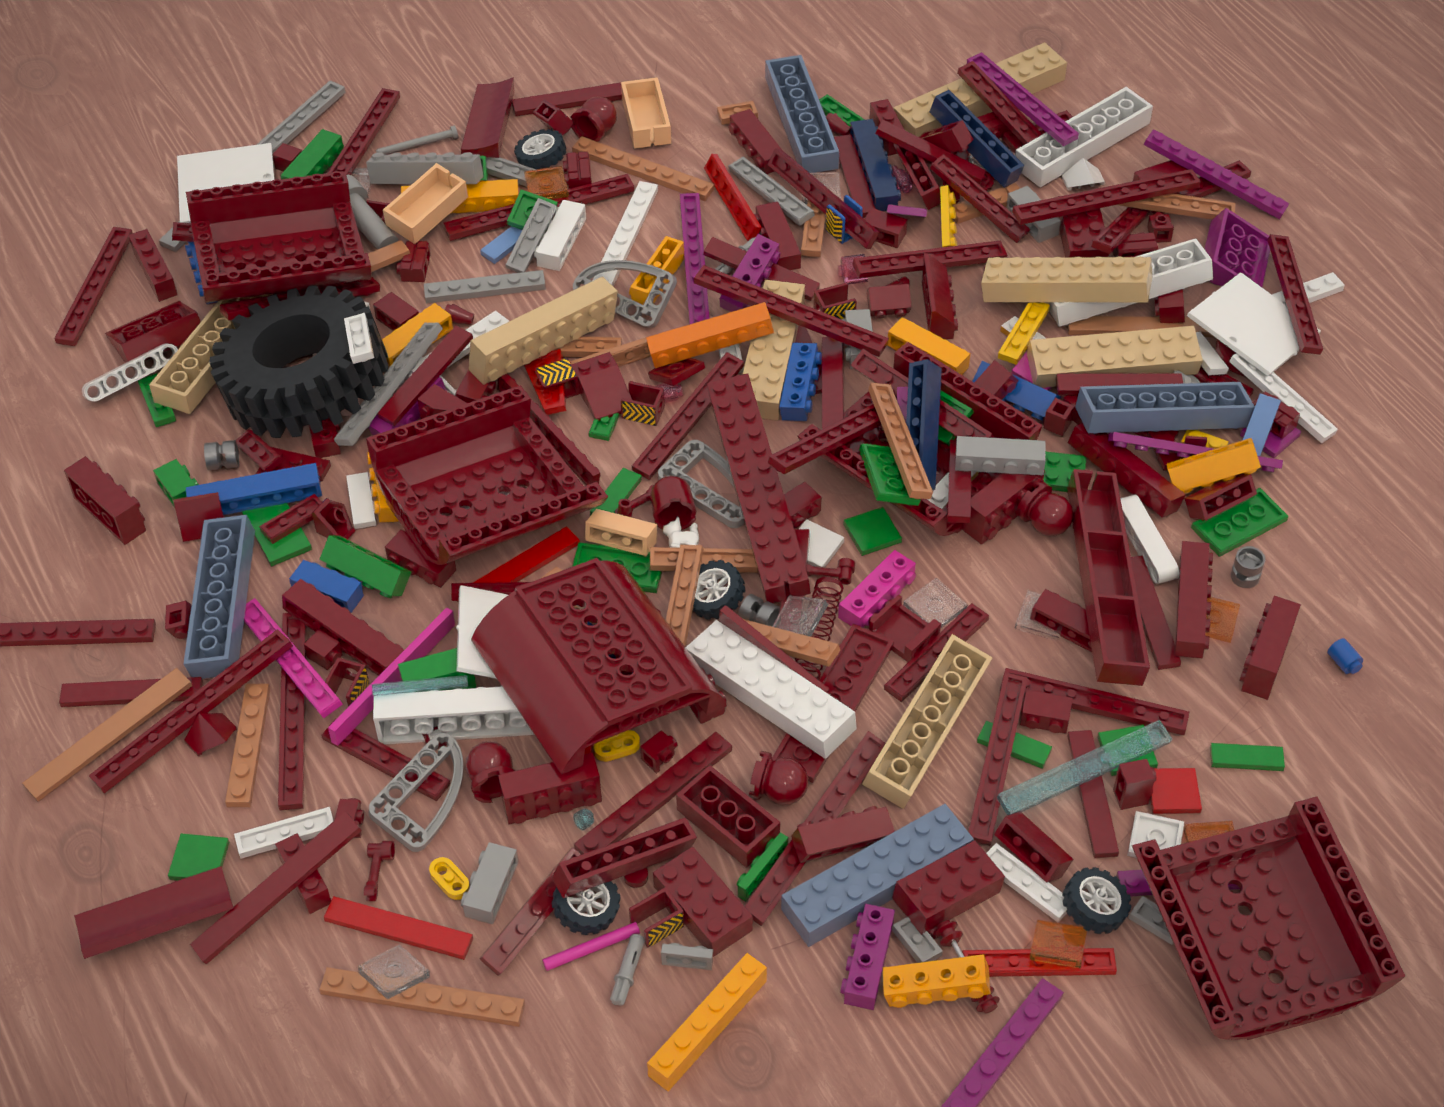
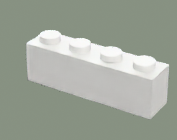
[534,200,586,271]

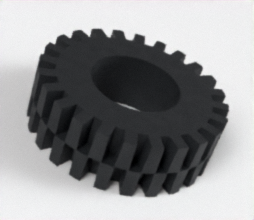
[209,286,388,438]

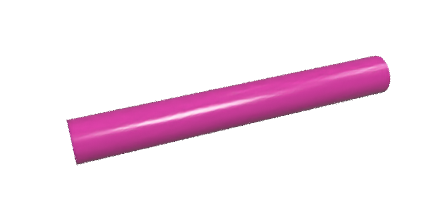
[542,922,640,971]

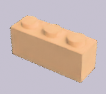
[585,509,657,556]

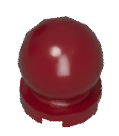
[570,96,617,142]
[1017,481,1074,537]
[466,741,515,803]
[749,751,809,805]

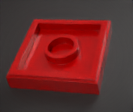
[1150,768,1202,814]

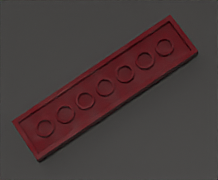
[772,624,895,783]

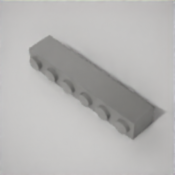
[366,152,484,184]

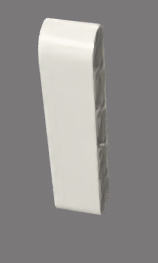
[82,344,178,401]
[1120,494,1180,584]

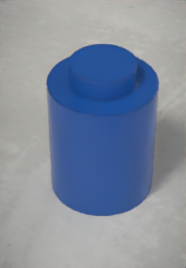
[1327,638,1364,674]

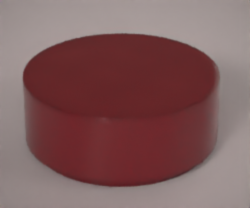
[624,868,648,888]

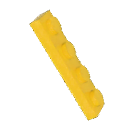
[940,185,957,247]
[998,302,1050,365]

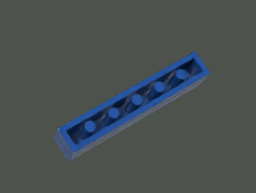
[186,463,323,515]

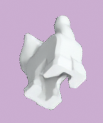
[663,517,699,548]

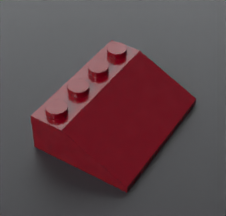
[105,301,201,367]

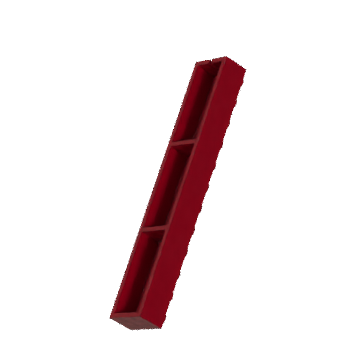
[707,373,811,603]
[1067,469,1150,686]

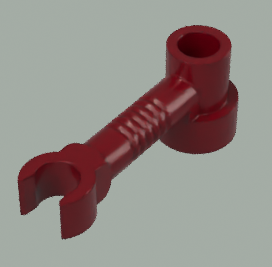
[615,485,654,518]
[807,558,856,585]
[364,841,395,901]

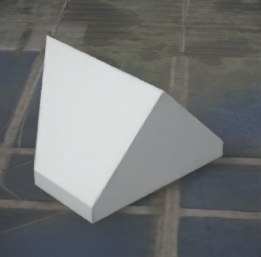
[1062,158,1105,190]

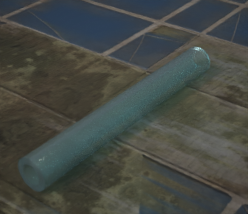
[372,675,468,696]

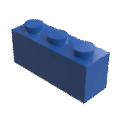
[289,560,364,613]

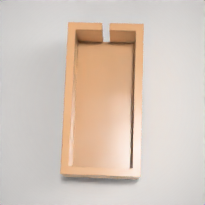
[621,77,671,148]
[383,163,468,244]

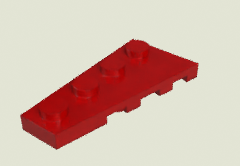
[524,349,567,415]

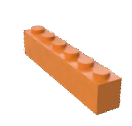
[646,302,774,368]

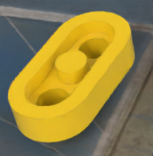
[594,730,640,762]
[429,857,470,900]

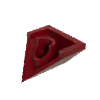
[312,498,356,539]
[184,713,237,757]

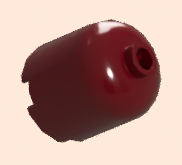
[650,476,697,530]

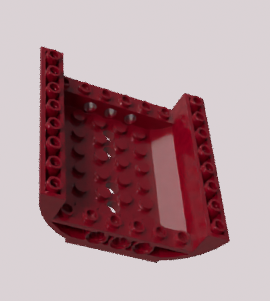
[186,171,371,303]
[797,342,1043,536]
[366,385,608,565]
[471,558,727,774]
[1132,796,1405,1040]

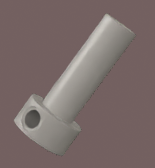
[347,175,398,250]

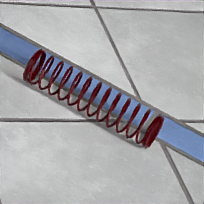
[795,577,844,680]

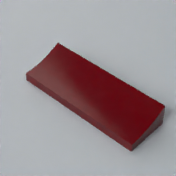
[461,77,514,158]
[74,866,234,959]

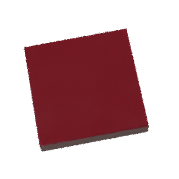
[648,358,706,386]
[174,492,224,542]

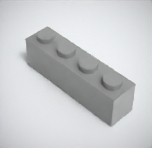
[955,436,1045,475]

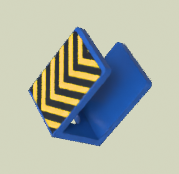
[826,195,863,244]

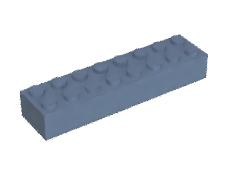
[765,55,839,174]
[1075,382,1255,434]
[183,515,255,679]
[781,804,974,947]

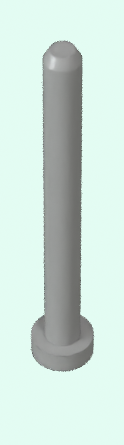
[376,125,458,155]

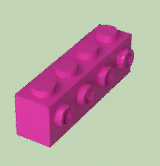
[838,550,916,628]

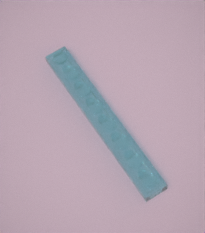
[997,720,1172,815]

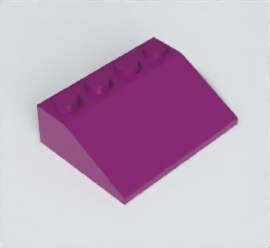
[1204,208,1270,287]

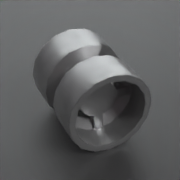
[204,440,239,470]
[1231,546,1265,588]
[738,594,780,627]

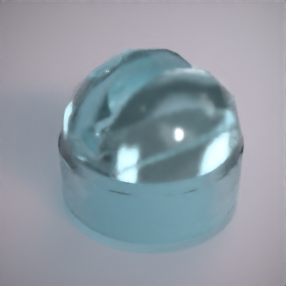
[573,809,594,830]

